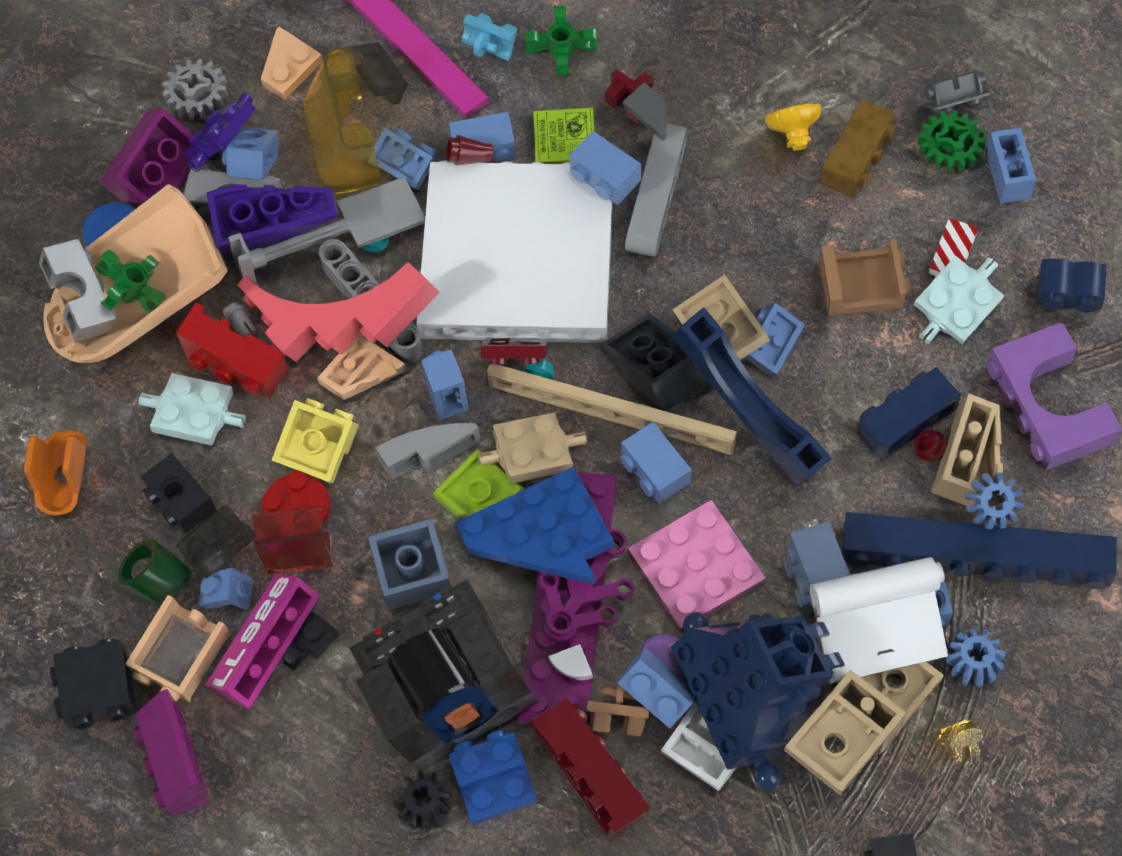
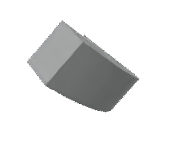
[375,423,481,480]

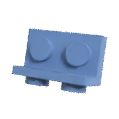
[367,128,441,190]
[740,303,805,377]

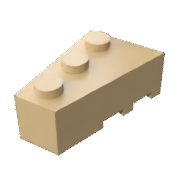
[931,394,1003,510]

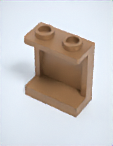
[819,239,910,316]

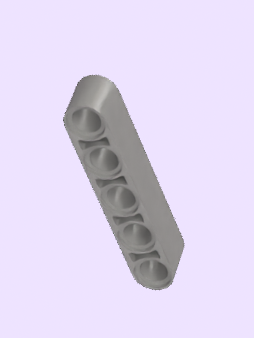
[625,123,688,257]
[319,239,423,364]

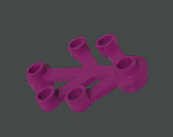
[539,529,634,642]

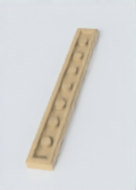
[487,364,737,455]

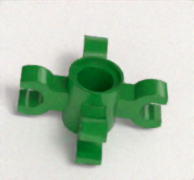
[525,6,597,76]
[94,249,166,314]

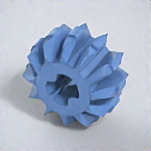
[965,472,1024,529]
[946,627,1006,688]

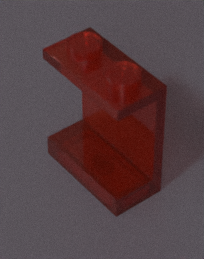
[252,506,333,575]

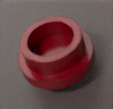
[915,430,947,462]

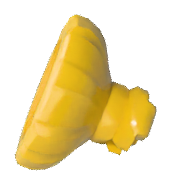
[764,103,821,151]

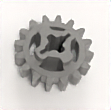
[162,59,228,120]

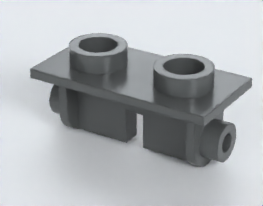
[924,71,992,113]

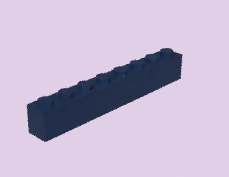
[842,512,1117,589]

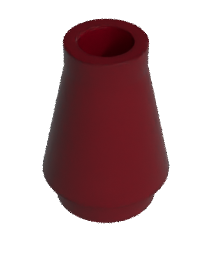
[446,135,493,166]

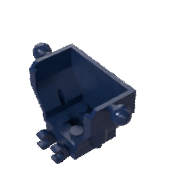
[671,612,845,791]

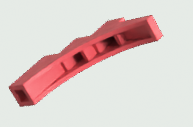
[237,262,440,362]

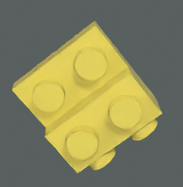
[272,398,359,483]

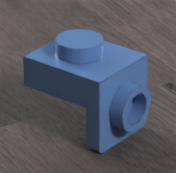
[198,568,253,610]

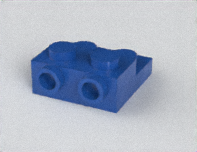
[449,730,538,826]

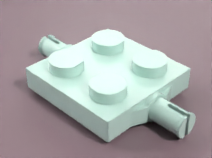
[913,256,1004,345]
[139,373,246,445]

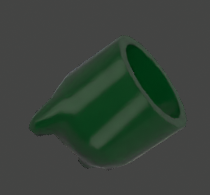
[118,538,192,609]

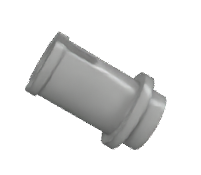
[223,302,259,337]

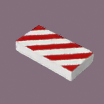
[929,218,979,277]

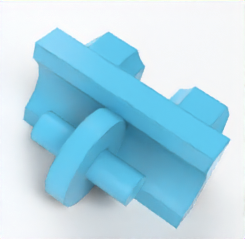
[462,13,517,61]

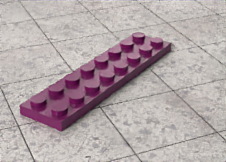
[518,472,617,724]

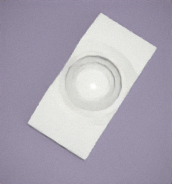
[661,701,736,791]

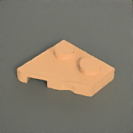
[261,26,323,100]
[317,335,406,400]

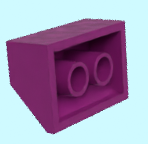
[99,107,194,208]
[134,689,211,817]

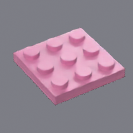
[628,500,766,632]

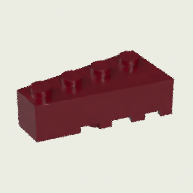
[531,698,650,842]

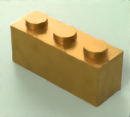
[820,99,897,198]

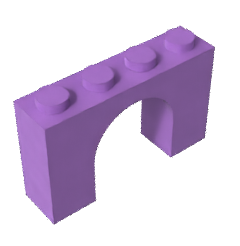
[987,322,1122,470]

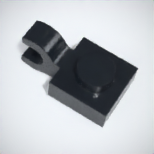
[282,611,338,671]

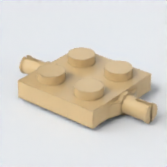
[477,412,587,484]

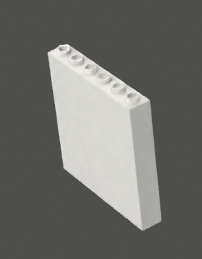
[416,160,613,343]

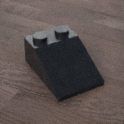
[599,313,709,411]

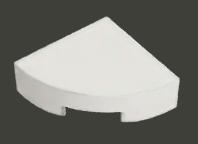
[548,644,593,680]

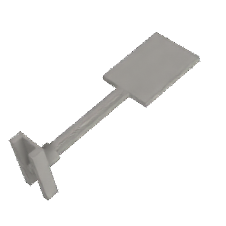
[228,177,425,284]

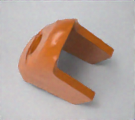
[24,430,87,516]

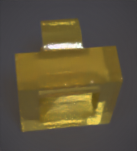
[937,719,984,763]

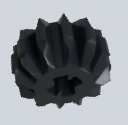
[393,771,453,831]

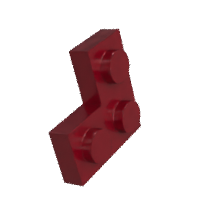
[481,338,547,364]

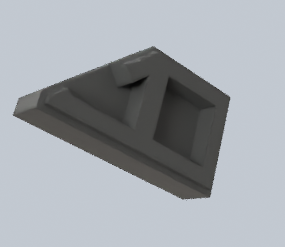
[623,82,666,140]

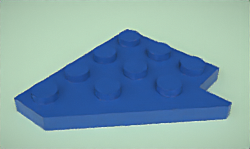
[454,466,615,585]

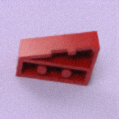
[176,302,288,398]

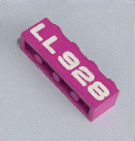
[205,573,320,709]

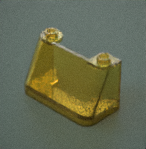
[303,45,382,195]

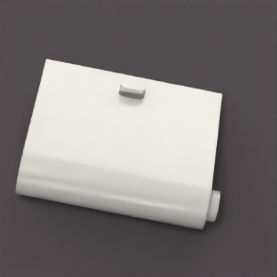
[810,557,948,684]

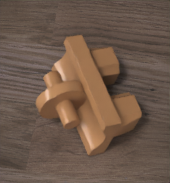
[587,684,650,736]

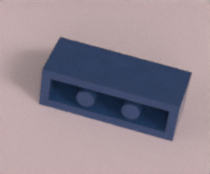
[857,367,961,461]

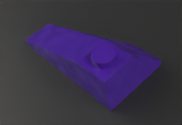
[206,184,338,262]

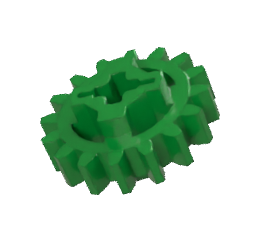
[918,110,986,174]

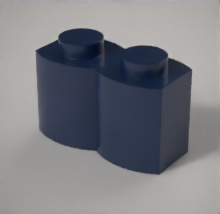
[1037,258,1106,313]

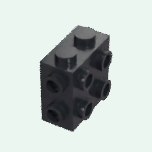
[50,638,137,730]

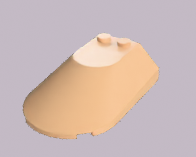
[43,184,228,363]

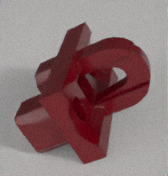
[604,69,654,124]

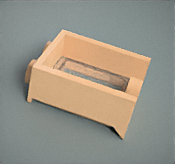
[125,595,232,703]

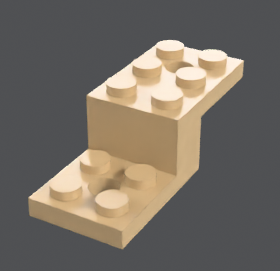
[784,649,944,795]

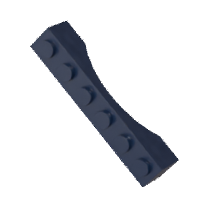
[671,307,832,486]

